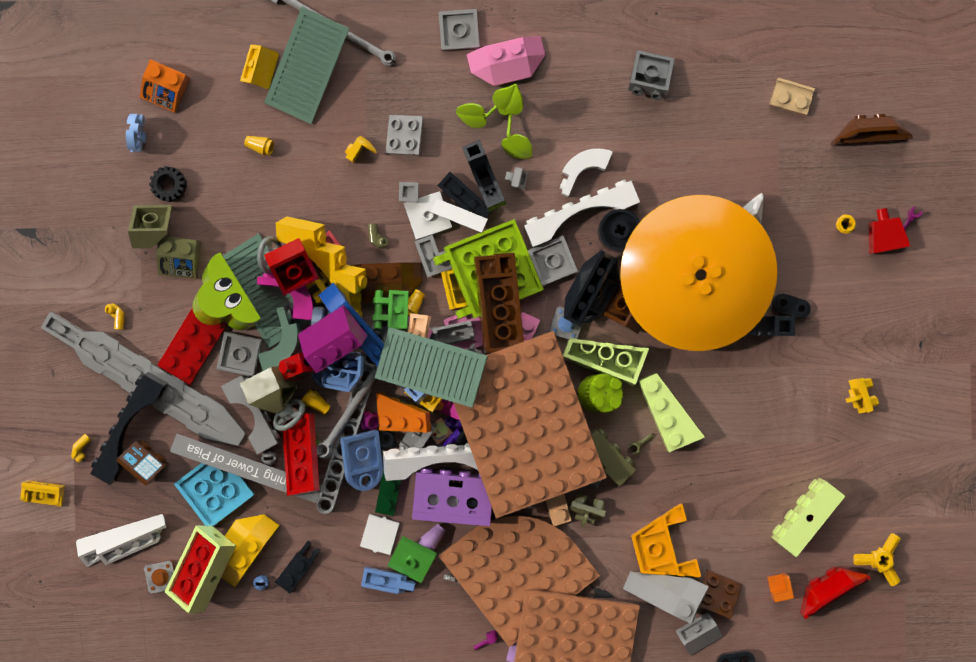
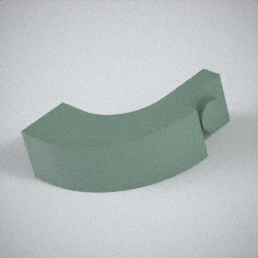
[258,306,302,371]

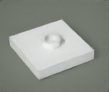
[404,191,452,240]

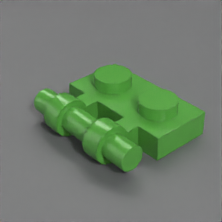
[372,290,408,330]

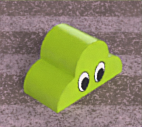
[192,253,261,330]

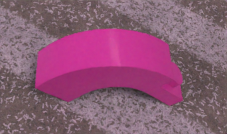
[257,274,315,320]

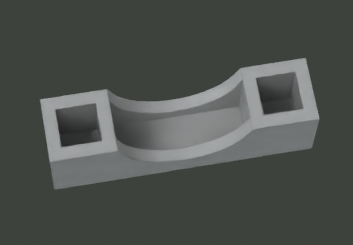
[221,375,281,454]

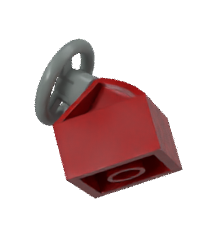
[257,236,319,295]

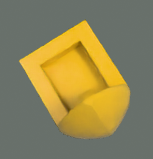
[345,136,377,163]

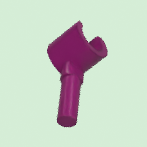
[903,206,922,230]
[473,630,498,650]

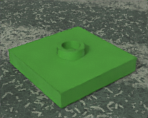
[387,536,437,583]

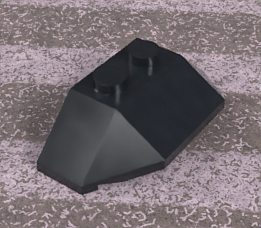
[564,250,620,327]

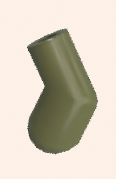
[368,223,389,249]

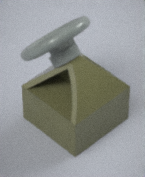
[240,366,305,431]

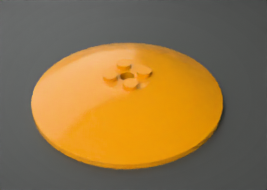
[620,195,777,351]

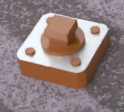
[144,560,175,594]

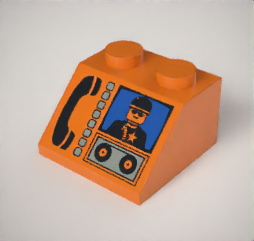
[140,59,190,113]

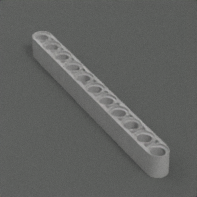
[317,313,388,514]

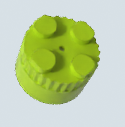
[578,374,623,413]

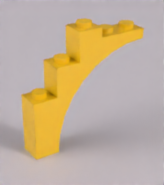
[275,217,367,317]

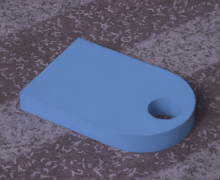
[340,430,383,491]

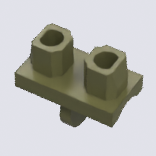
[569,493,606,527]

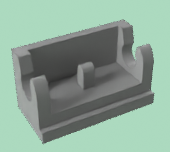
[433,320,475,345]
[399,420,437,450]

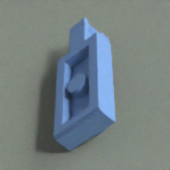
[361,566,416,594]

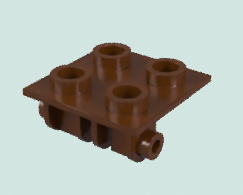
[700,570,742,619]

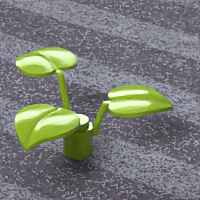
[455,84,533,159]

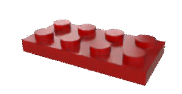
[157,308,228,385]
[283,413,320,496]

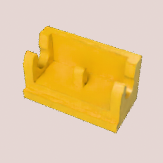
[441,270,467,310]
[20,480,65,507]

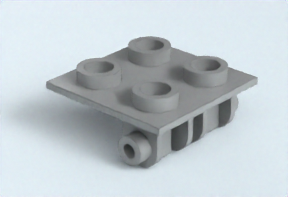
[386,115,424,156]

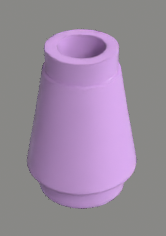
[418,524,446,550]

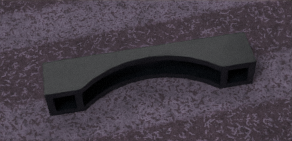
[90,372,168,485]

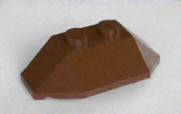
[831,114,913,146]
[350,262,422,303]

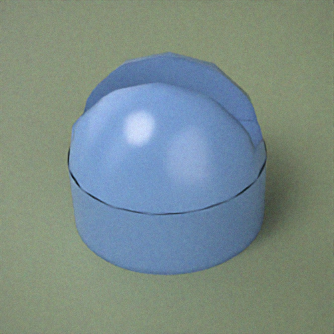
[253,575,269,591]

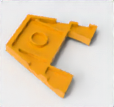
[631,503,701,577]

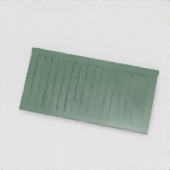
[264,6,350,124]
[223,233,311,348]
[375,327,488,408]

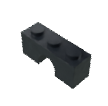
[746,316,795,336]

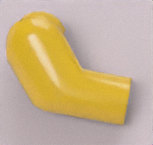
[105,303,125,330]
[71,434,91,463]

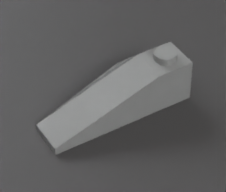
[623,571,709,624]

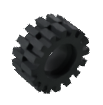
[149,166,187,202]

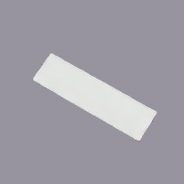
[431,199,488,233]

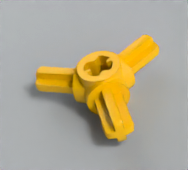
[853,533,901,586]

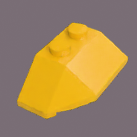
[221,514,280,587]

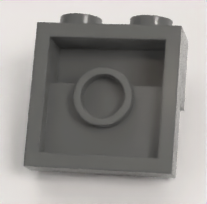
[628,50,675,100]

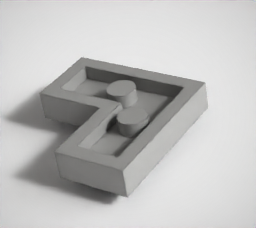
[414,235,452,277]

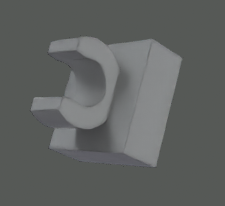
[505,167,529,190]
[399,182,419,202]

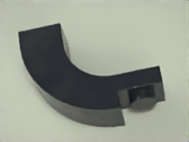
[462,140,506,211]

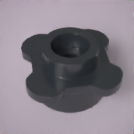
[379,430,397,449]

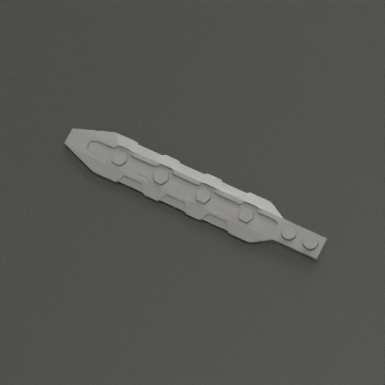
[41,311,246,446]

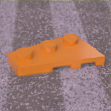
[376,391,431,433]

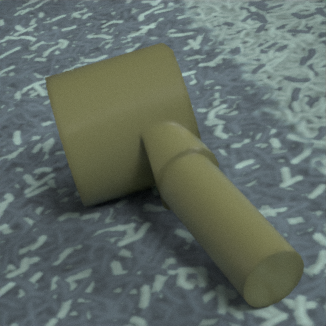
[628,433,653,454]

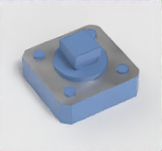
[550,307,581,339]

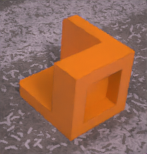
[767,573,794,602]

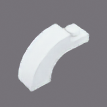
[559,149,612,197]

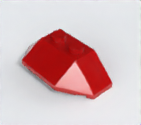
[800,566,871,620]

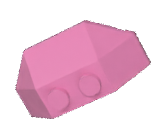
[467,36,545,86]

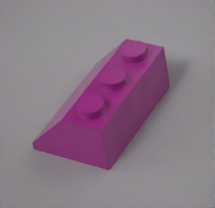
[298,305,367,373]

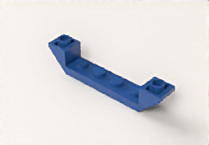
[319,282,384,367]

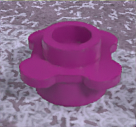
[360,411,379,431]

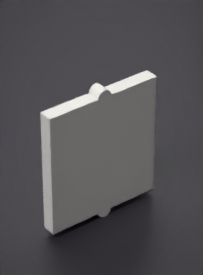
[360,514,399,555]

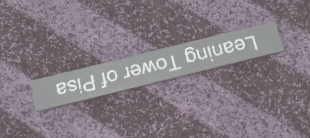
[170,434,322,503]

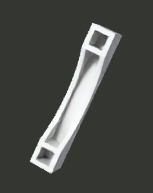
[524,180,640,248]
[383,443,478,481]

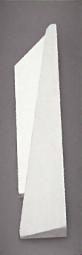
[76,514,166,567]

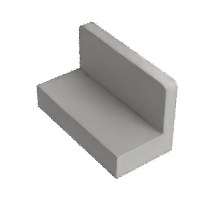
[676,612,723,655]

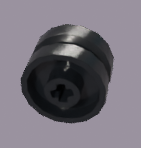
[597,209,640,253]

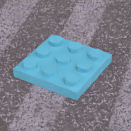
[174,463,255,526]

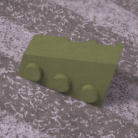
[590,428,636,486]

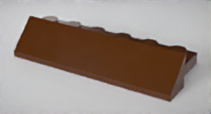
[474,252,524,355]

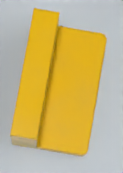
[240,45,279,89]

